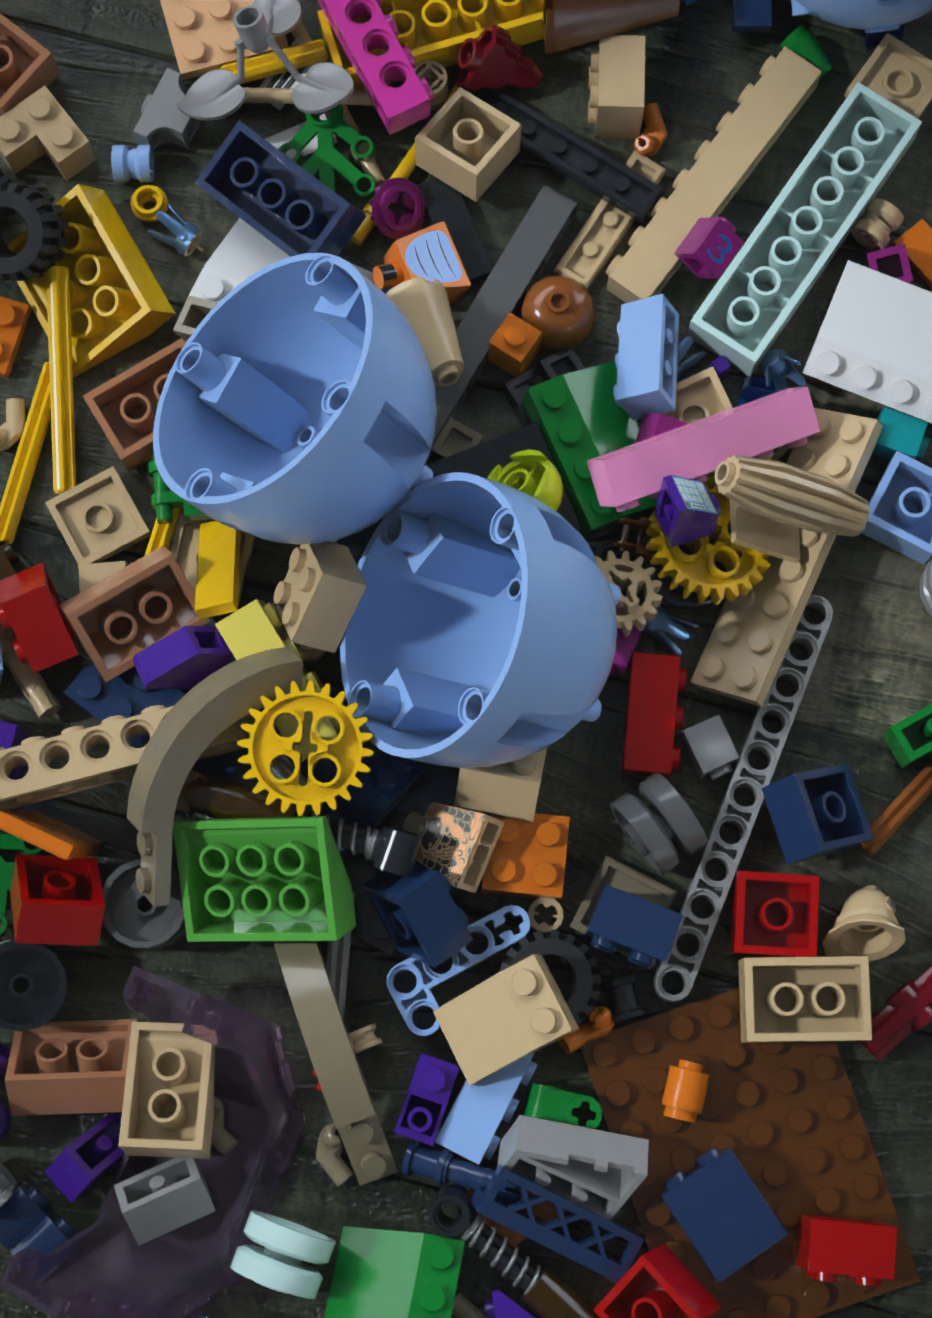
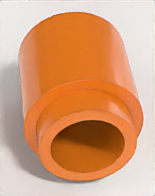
[662,1059,710,1123]

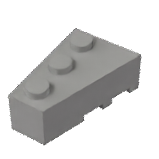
[497,1115,649,1220]

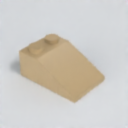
[433,954,579,1086]
[118,1021,215,1159]

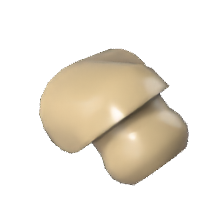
[0,398,26,451]

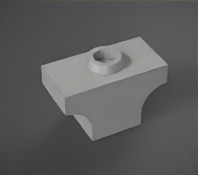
[133,68,202,151]

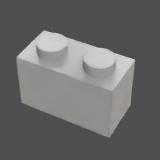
[114,1158,216,1246]

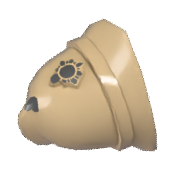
[822,885,906,962]

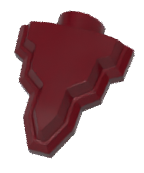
[457,24,544,92]

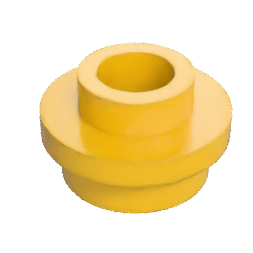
[130,185,168,223]

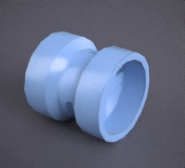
[111,144,155,183]

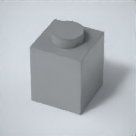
[679,715,740,781]

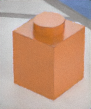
[488,312,542,377]

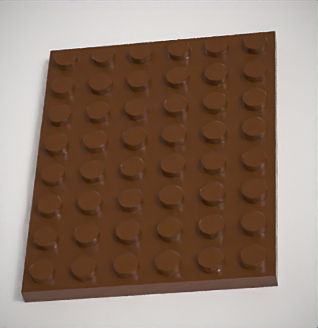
[580,988,921,1318]

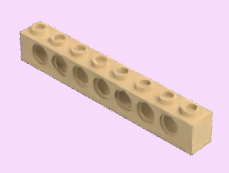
[0,705,259,811]

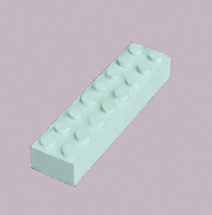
[686,82,922,377]

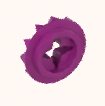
[369,178,425,239]

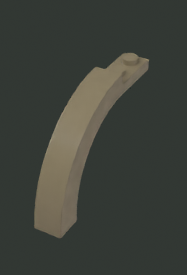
[127,647,303,907]
[273,941,398,1186]

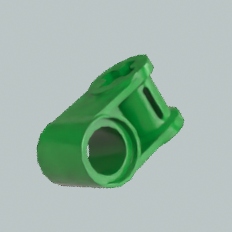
[523,1083,602,1129]

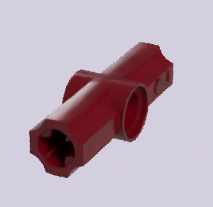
[859,965,932,1060]

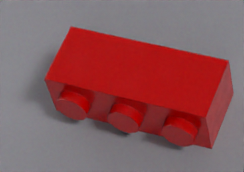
[621,652,687,779]

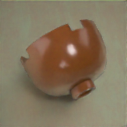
[519,275,595,355]

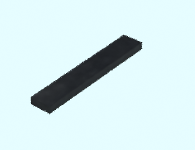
[467,88,664,224]

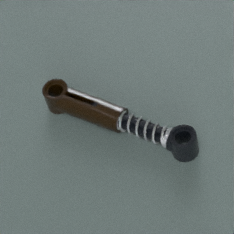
[176,768,423,877]
[429,1184,599,1318]

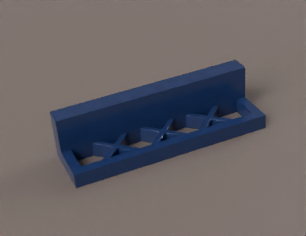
[470,1164,644,1283]

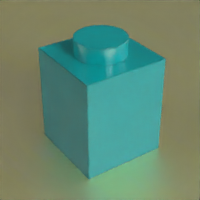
[871,407,930,461]

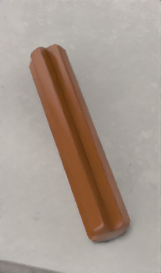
[858,761,932,856]

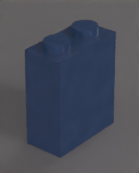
[658,1146,788,1282]

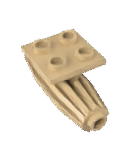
[715,455,870,563]

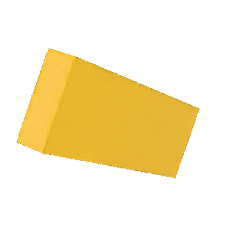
[195,520,241,619]

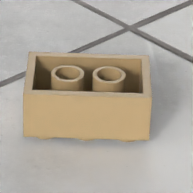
[738,956,872,1043]

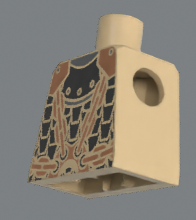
[403,802,505,893]

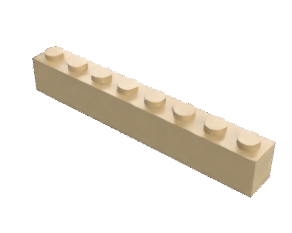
[606,47,822,303]

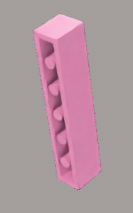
[587,387,820,512]

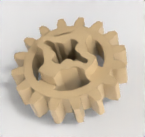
[595,550,662,637]

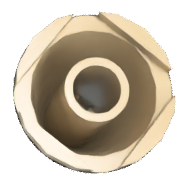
[386,277,464,387]

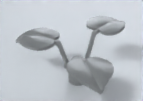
[177,0,355,121]

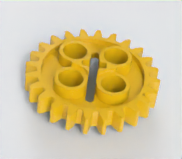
[646,481,771,605]
[237,680,374,817]

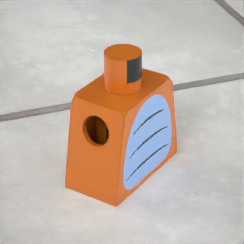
[373,221,471,304]

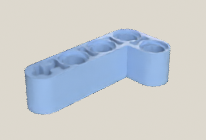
[386,905,530,1037]

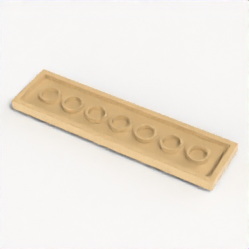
[690,408,883,707]

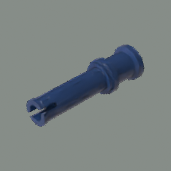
[402,1139,523,1202]

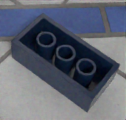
[195,120,367,257]

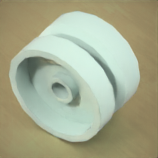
[230,1210,336,1300]

